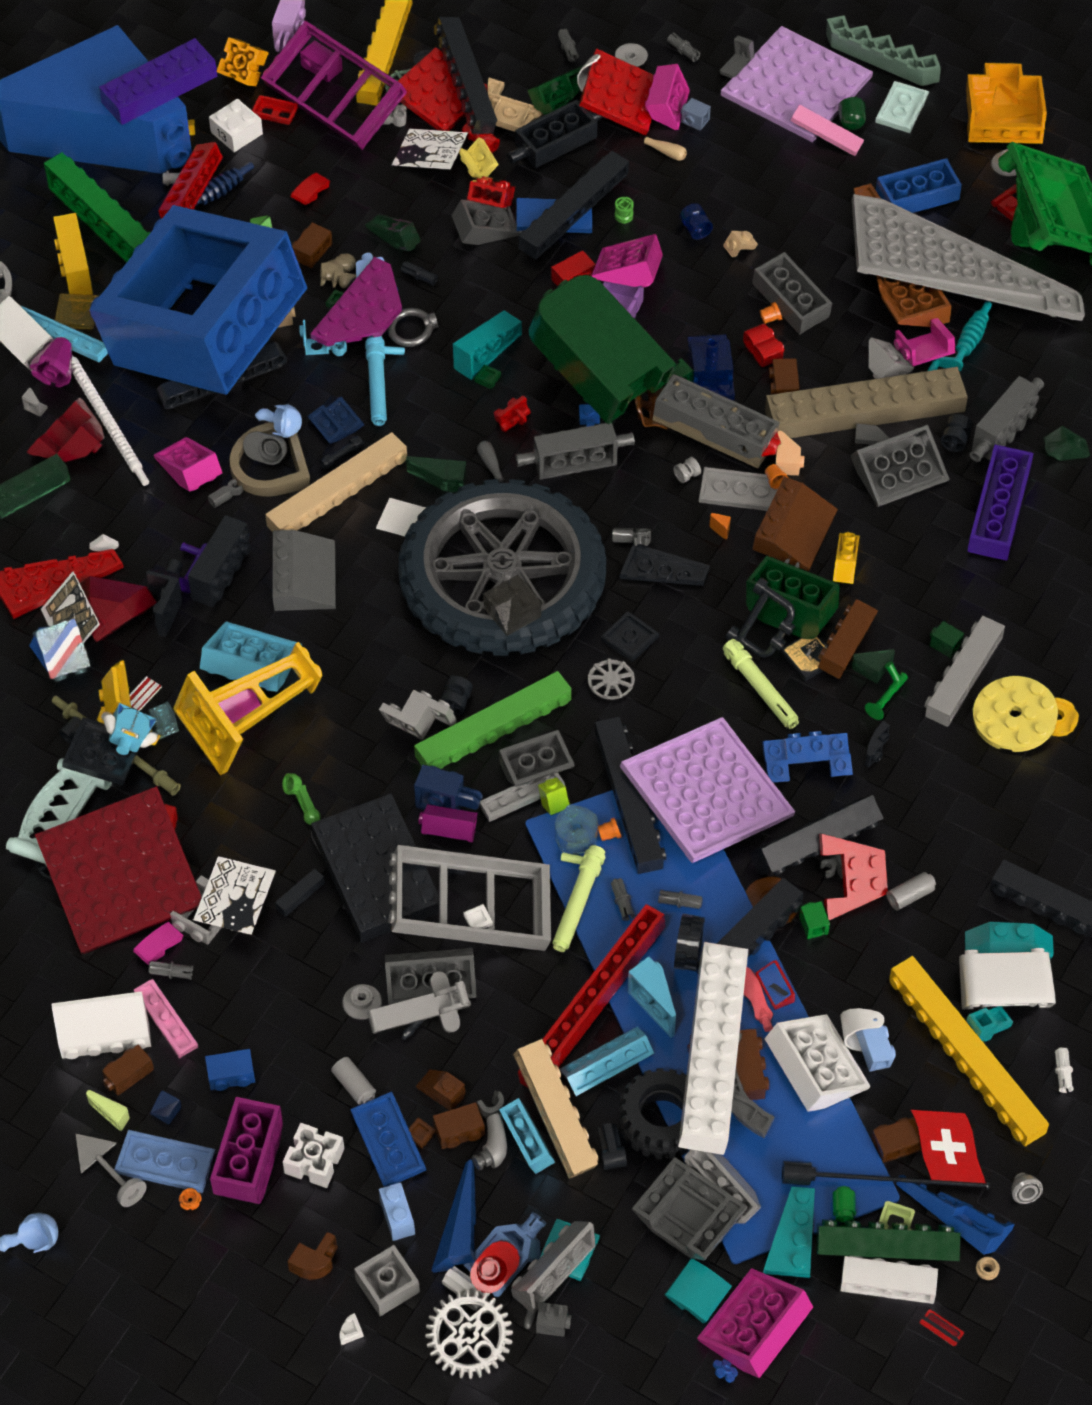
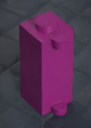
[419,805,477,843]

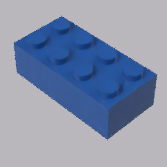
[876,158,962,213]

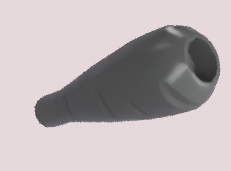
[477,441,504,483]

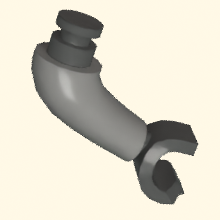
[472,1091,507,1171]

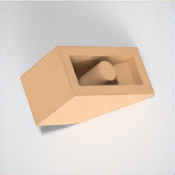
[776,431,804,476]

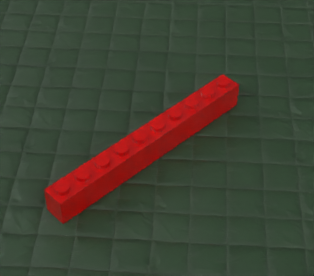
[518,904,666,1088]

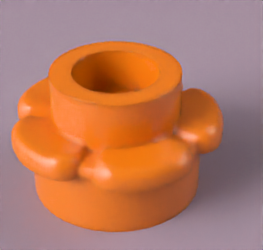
[179,1188,202,1210]

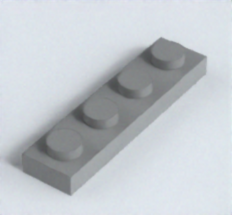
[479,772,565,822]

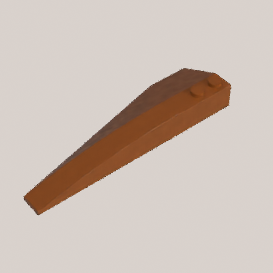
[854,183,951,327]

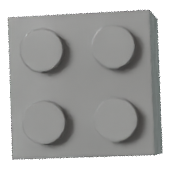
[354,1245,420,1316]

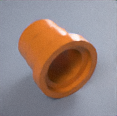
[760,302,782,324]
[765,464,788,489]
[597,818,621,841]

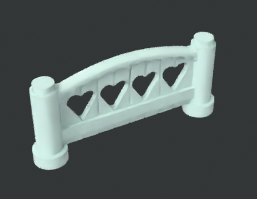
[6,758,112,868]

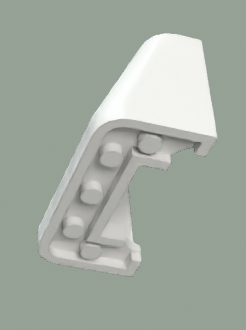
[959,948,1056,1010]

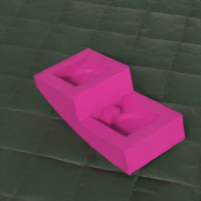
[133,922,183,965]

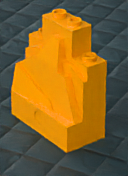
[966,63,1047,144]

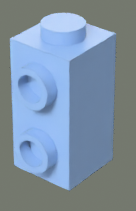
[856,1019,896,1072]

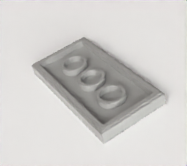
[699,467,778,511]

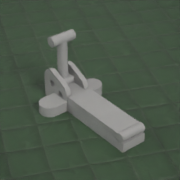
[367,971,471,1034]

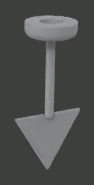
[76,1134,147,1207]

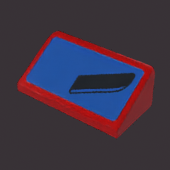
[755,960,795,1010]

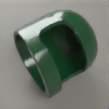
[838,97,866,130]

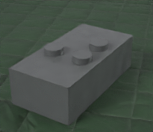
[752,252,832,335]

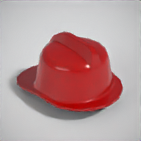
[470,1241,520,1293]

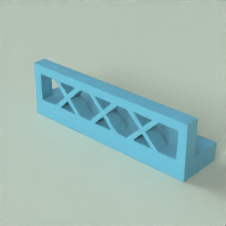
[560,1027,654,1096]

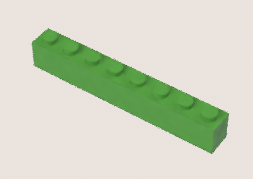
[414,671,571,769]

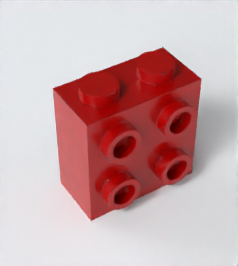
[467,176,515,208]

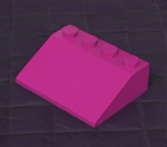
[592,234,663,287]
[697,1268,813,1378]

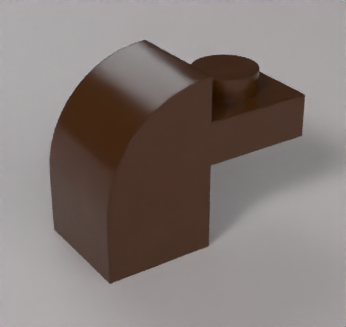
[288,1232,338,1280]

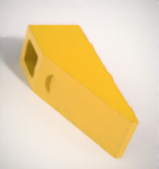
[833,532,860,584]

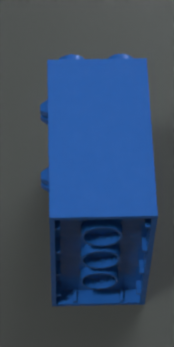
[89,205,307,395]

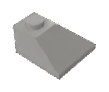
[869,337,914,379]

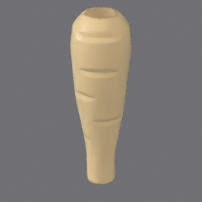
[644,137,687,161]

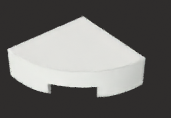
[90,534,119,552]
[340,1313,364,1345]

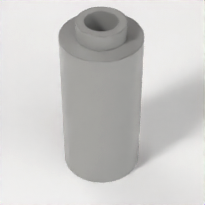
[886,872,936,911]
[331,1057,376,1105]

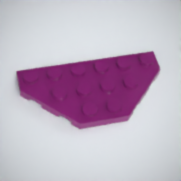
[311,257,402,347]

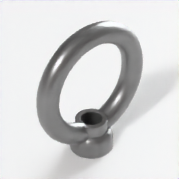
[387,308,438,347]

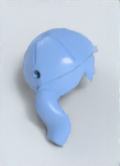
[255,404,302,438]
[0,1213,58,1253]

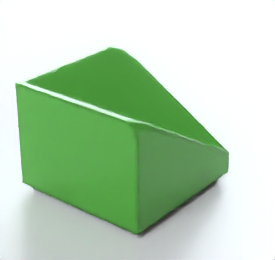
[250,215,272,228]

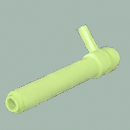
[723,639,799,729]
[553,845,606,952]

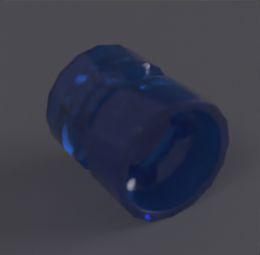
[680,204,713,240]

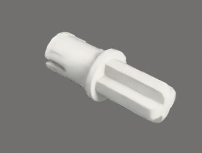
[1055,1047,1073,1093]

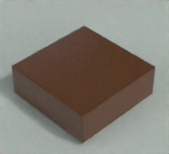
[408,1117,436,1149]

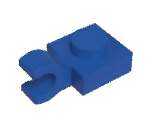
[579,404,600,427]

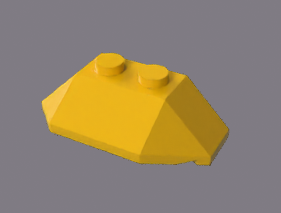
[99,660,131,715]

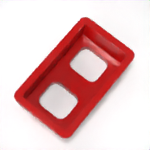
[252,95,298,125]

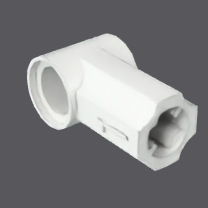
[442,1266,490,1311]

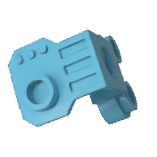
[300,320,347,356]

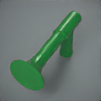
[865,662,908,720]

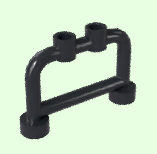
[725,577,796,658]

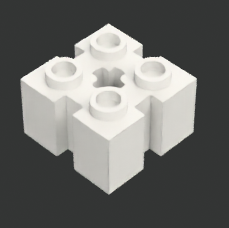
[283,1123,344,1188]

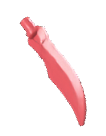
[743,967,773,1032]

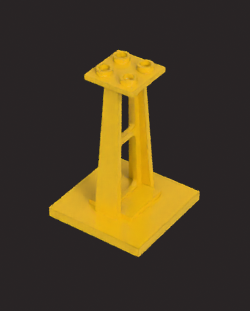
[173,642,323,776]

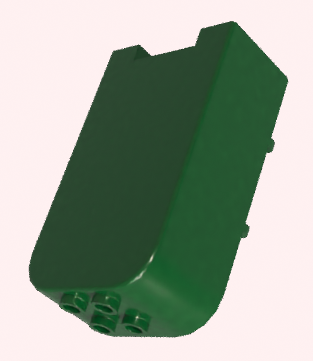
[529,275,676,425]

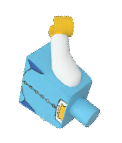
[97,703,161,755]

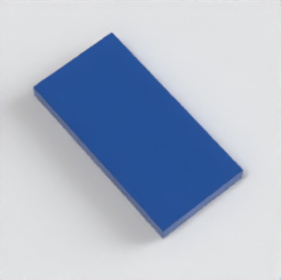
[516,198,592,233]
[350,1092,426,1187]

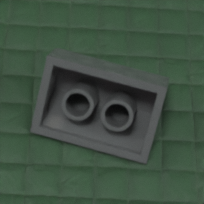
[499,730,574,787]

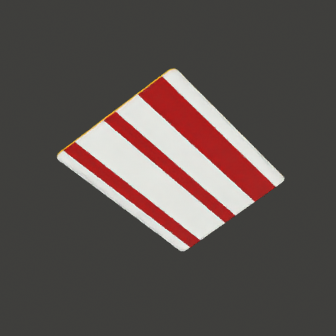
[130,677,162,711]

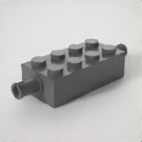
[970,376,1044,462]
[516,423,635,480]

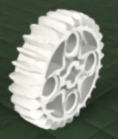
[425,1290,513,1379]

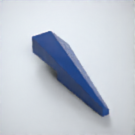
[432,1160,476,1273]
[896,1175,1014,1255]

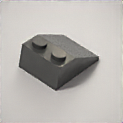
[452,200,520,245]

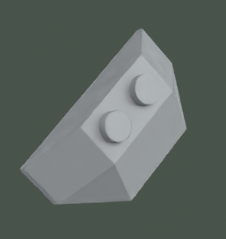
[684,1149,761,1224]

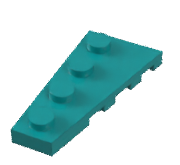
[763,1187,815,1278]

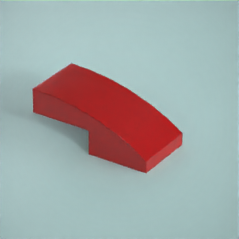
[291,173,330,205]

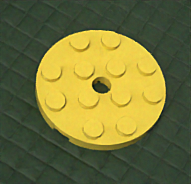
[973,676,1058,752]

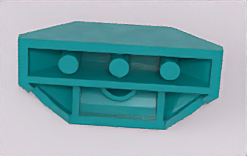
[965,922,1054,959]

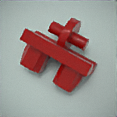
[494,396,531,432]

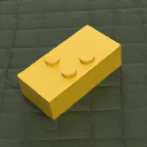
[53,213,93,299]

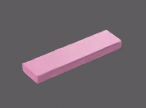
[790,105,864,156]
[133,979,198,1058]

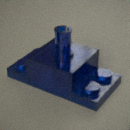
[688,334,735,400]

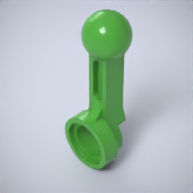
[282,773,321,825]

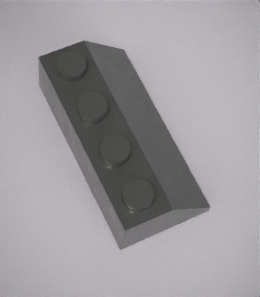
[385,948,477,1005]

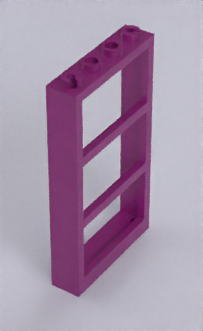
[261,20,407,150]

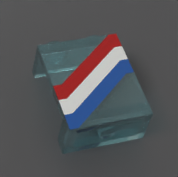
[34,619,91,682]

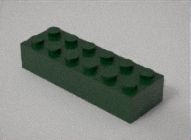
[816,1219,960,1261]

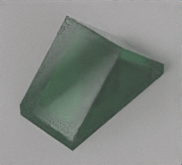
[852,649,895,684]

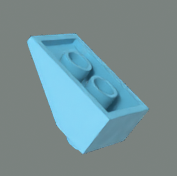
[628,957,676,1038]

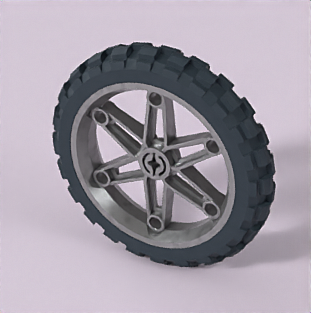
[398,479,606,656]

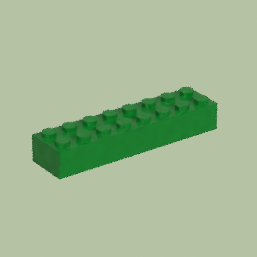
[44,152,150,263]

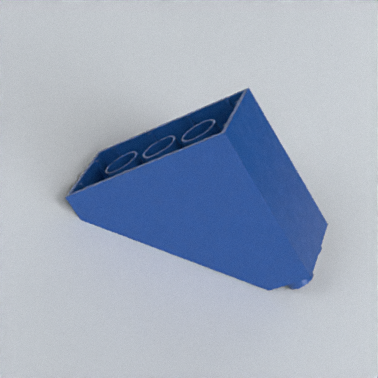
[0,25,192,174]

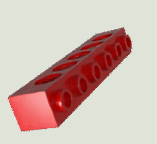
[158,142,223,219]

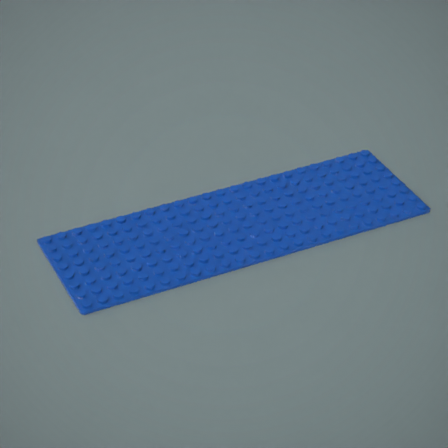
[526,790,900,1264]

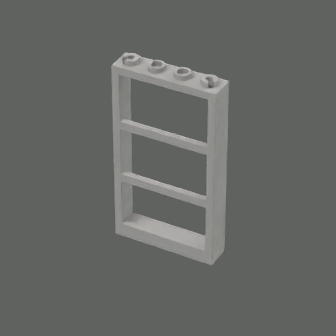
[389,845,551,951]

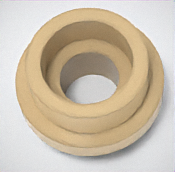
[976,1257,1000,1280]

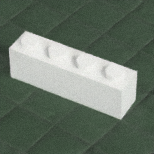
[840,1256,938,1304]

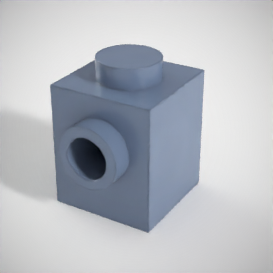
[681,98,711,131]

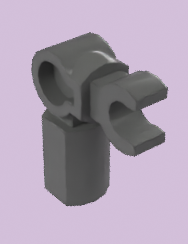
[612,528,651,546]

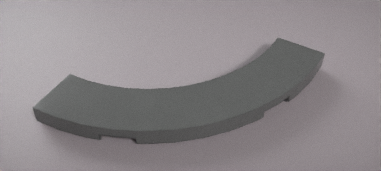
[731,1033,775,1138]

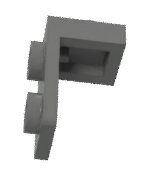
[720,35,755,78]

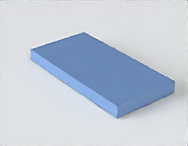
[114,1130,216,1193]

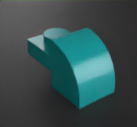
[966,1006,1013,1041]

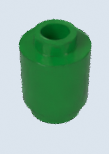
[832,1186,856,1223]

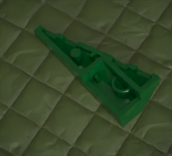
[528,64,585,115]

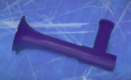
[179,542,207,593]

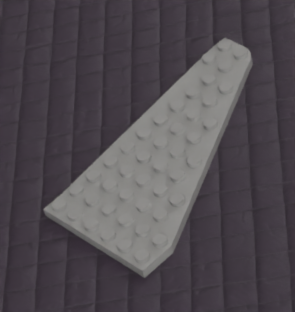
[852,194,1085,321]

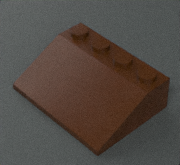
[752,476,838,571]

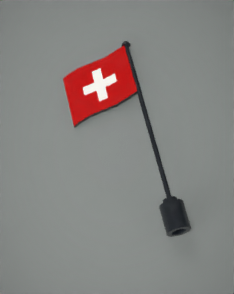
[781,1110,991,1190]

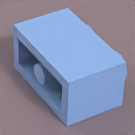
[379,1183,415,1241]

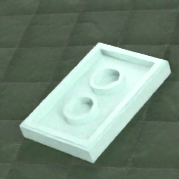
[875,81,929,133]

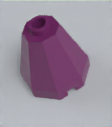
[30,337,72,388]

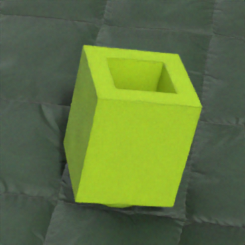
[538,777,570,815]

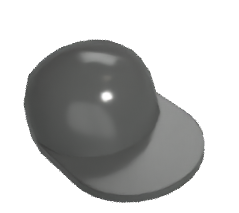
[243,431,287,465]

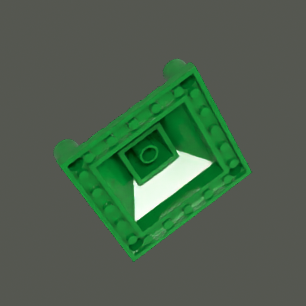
[998,142,1092,265]

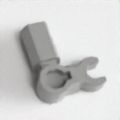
[372,105,407,127]

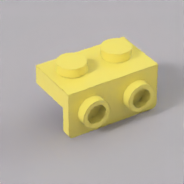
[459,138,499,178]

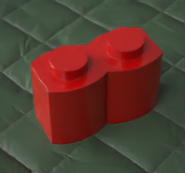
[743,324,785,367]

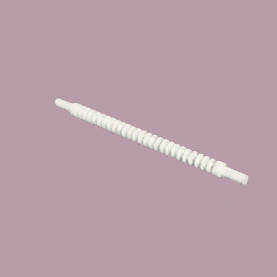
[72,355,149,486]

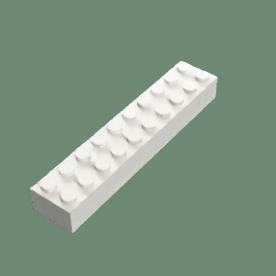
[678,942,748,1155]

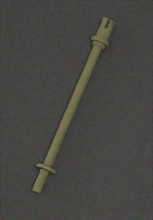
[52,696,181,795]

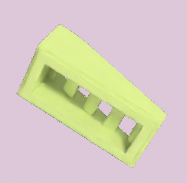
[86,1090,130,1131]

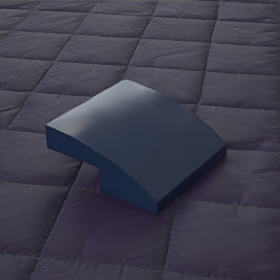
[308,397,364,444]

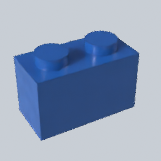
[205,1049,255,1091]

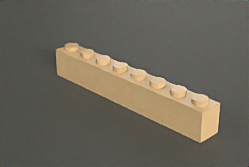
[265,432,407,532]

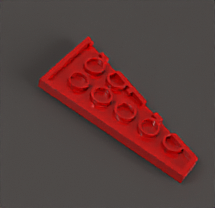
[0,549,123,619]

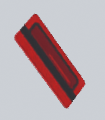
[920,1309,964,1346]

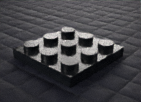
[62,717,139,786]

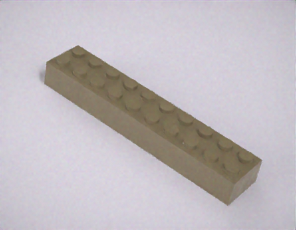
[765,367,968,438]

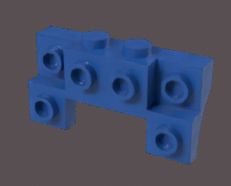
[762,731,853,783]

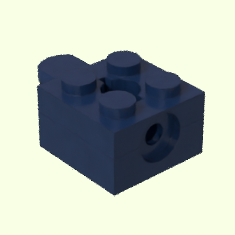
[414,765,482,810]

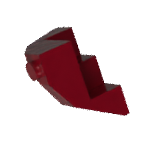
[27,398,105,462]
[80,576,158,642]

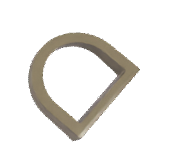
[230,422,310,497]

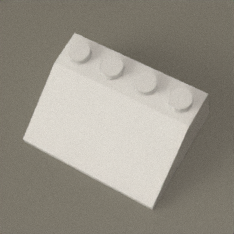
[52,992,151,1059]
[765,1014,871,1112]

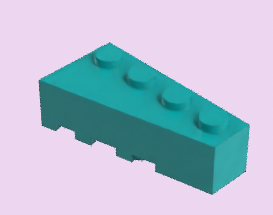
[453,310,522,380]

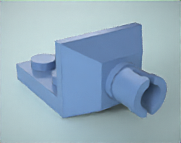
[464,1212,546,1297]

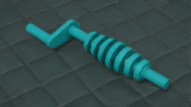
[928,301,992,371]

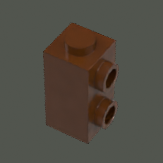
[102,1044,154,1096]

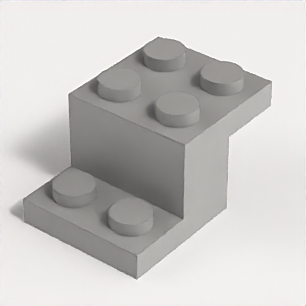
[379,690,457,740]

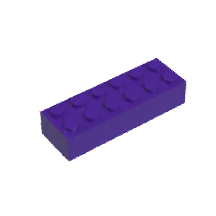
[99,38,217,125]
[967,444,1034,561]

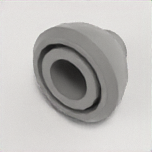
[1011,1173,1043,1204]

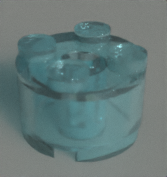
[555,804,598,856]

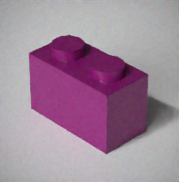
[300,41,343,82]

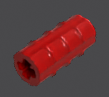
[462,123,500,153]

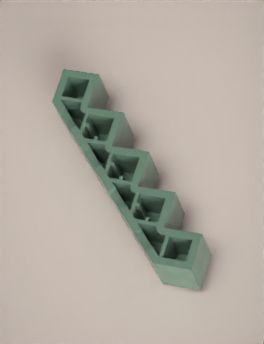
[826,15,941,86]

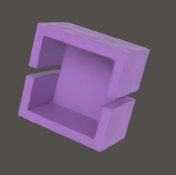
[603,281,644,318]

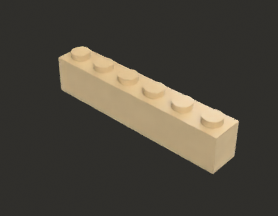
[513,1039,598,1179]

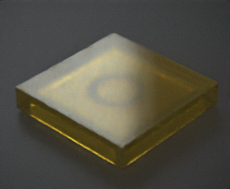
[55,294,98,329]

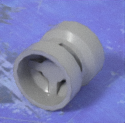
[673,457,701,483]

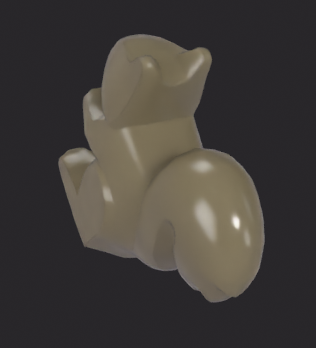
[320,253,356,288]

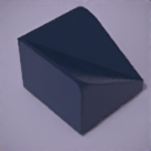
[150,1090,182,1125]

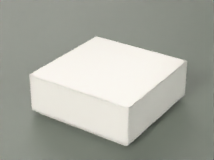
[463,904,493,929]

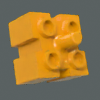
[217,37,269,87]

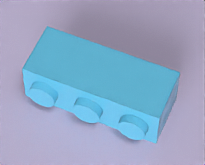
[499,1098,555,1174]

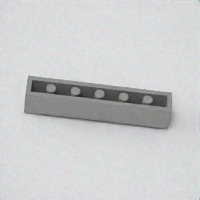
[924,616,1005,727]

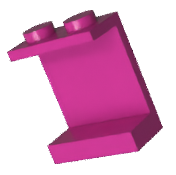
[894,318,955,366]

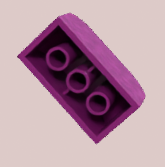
[210,1097,283,1204]

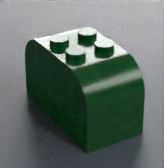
[746,556,839,639]

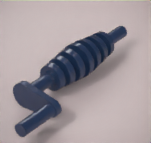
[195,162,254,207]

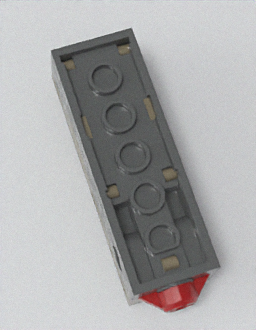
[653,374,781,468]

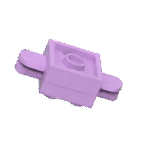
[272,0,306,53]

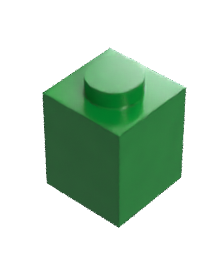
[799,901,830,939]

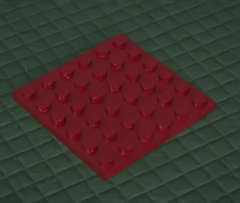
[35,786,202,955]

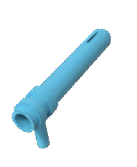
[365,336,405,426]

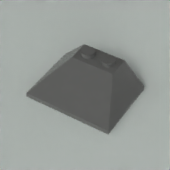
[632,1157,748,1261]

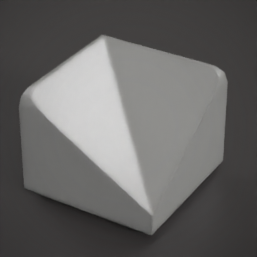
[22,388,48,417]

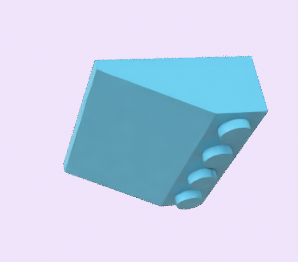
[200,622,302,692]

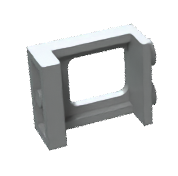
[170,876,222,945]

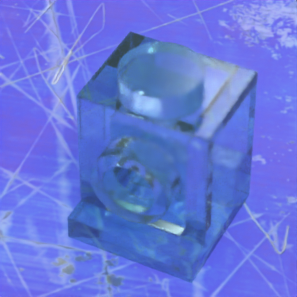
[149,702,179,739]

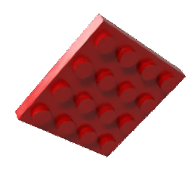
[389,48,488,131]
[579,49,654,136]

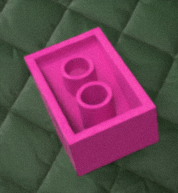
[154,437,222,491]

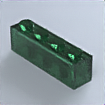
[0,454,70,518]

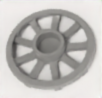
[588,658,635,700]

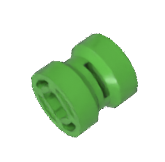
[615,197,634,223]

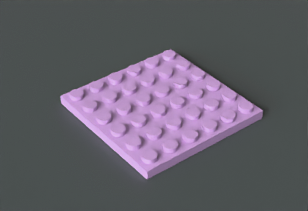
[721,26,873,142]
[620,717,795,863]

